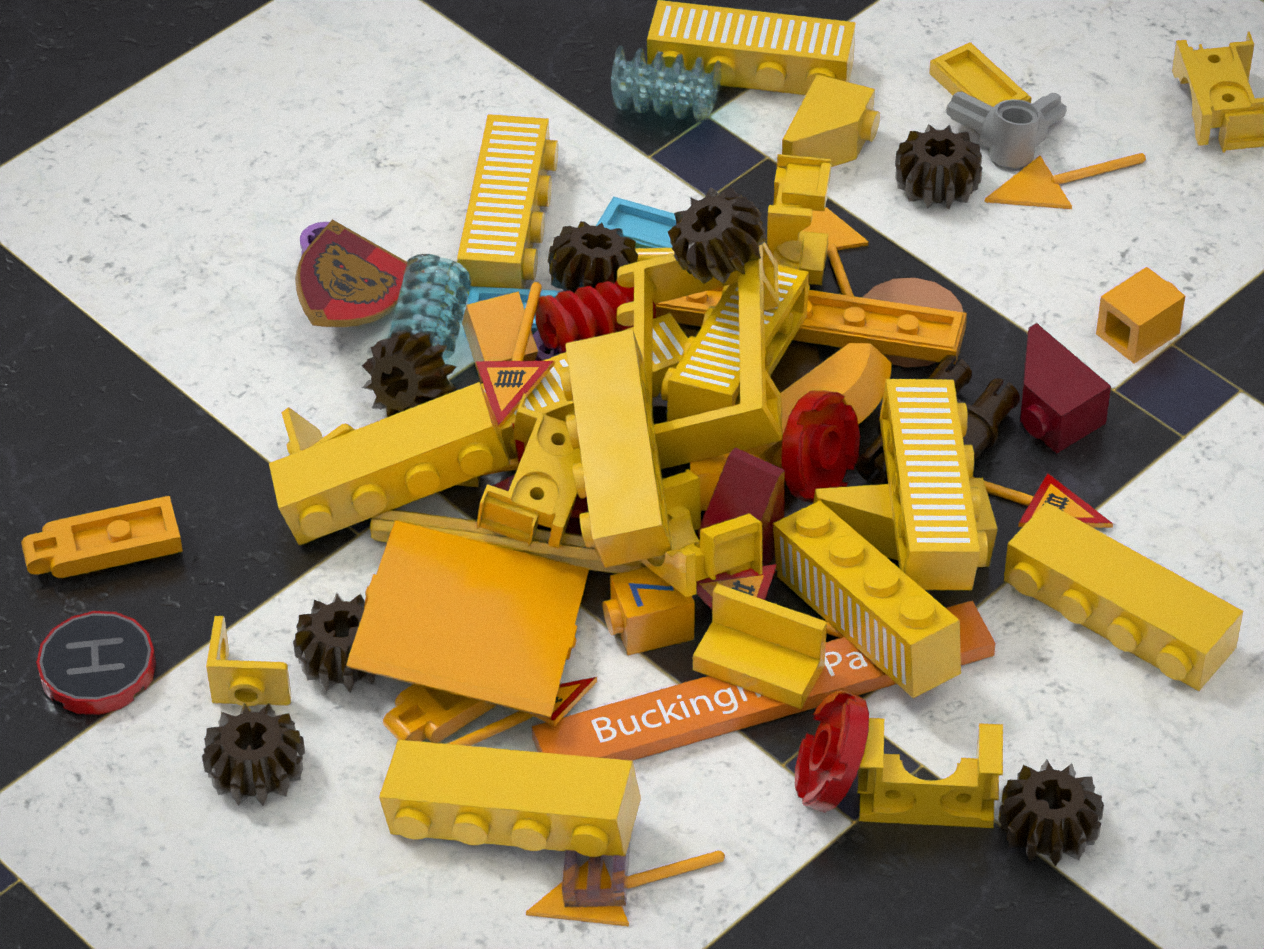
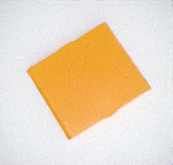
[346,520,589,719]

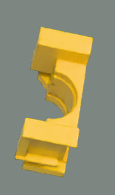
[1172,32,1264,153]
[767,154,831,290]
[476,394,582,549]
[639,469,762,597]
[857,718,1003,828]

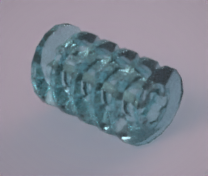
[611,45,721,123]
[388,254,472,361]

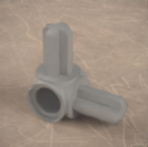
[946,92,1067,168]

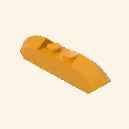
[690,343,891,512]

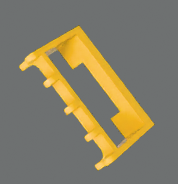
[617,242,782,469]

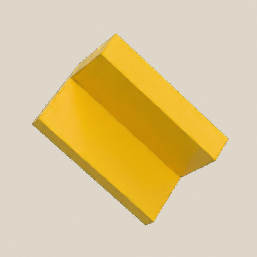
[693,583,827,709]

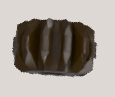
[895,124,983,209]
[668,187,768,284]
[547,221,638,293]
[361,330,457,417]
[293,593,377,693]
[202,703,305,806]
[998,759,1104,866]

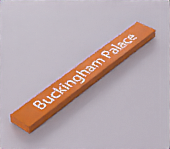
[532,600,996,761]

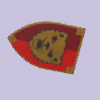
[295,219,424,327]

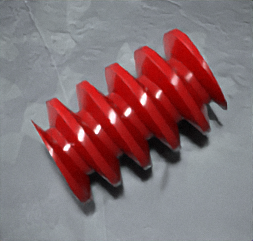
[535,280,656,354]

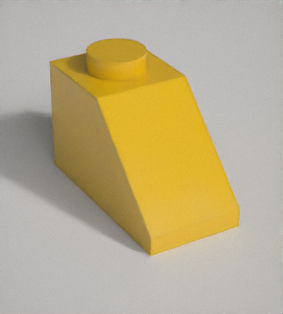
[782,74,880,167]

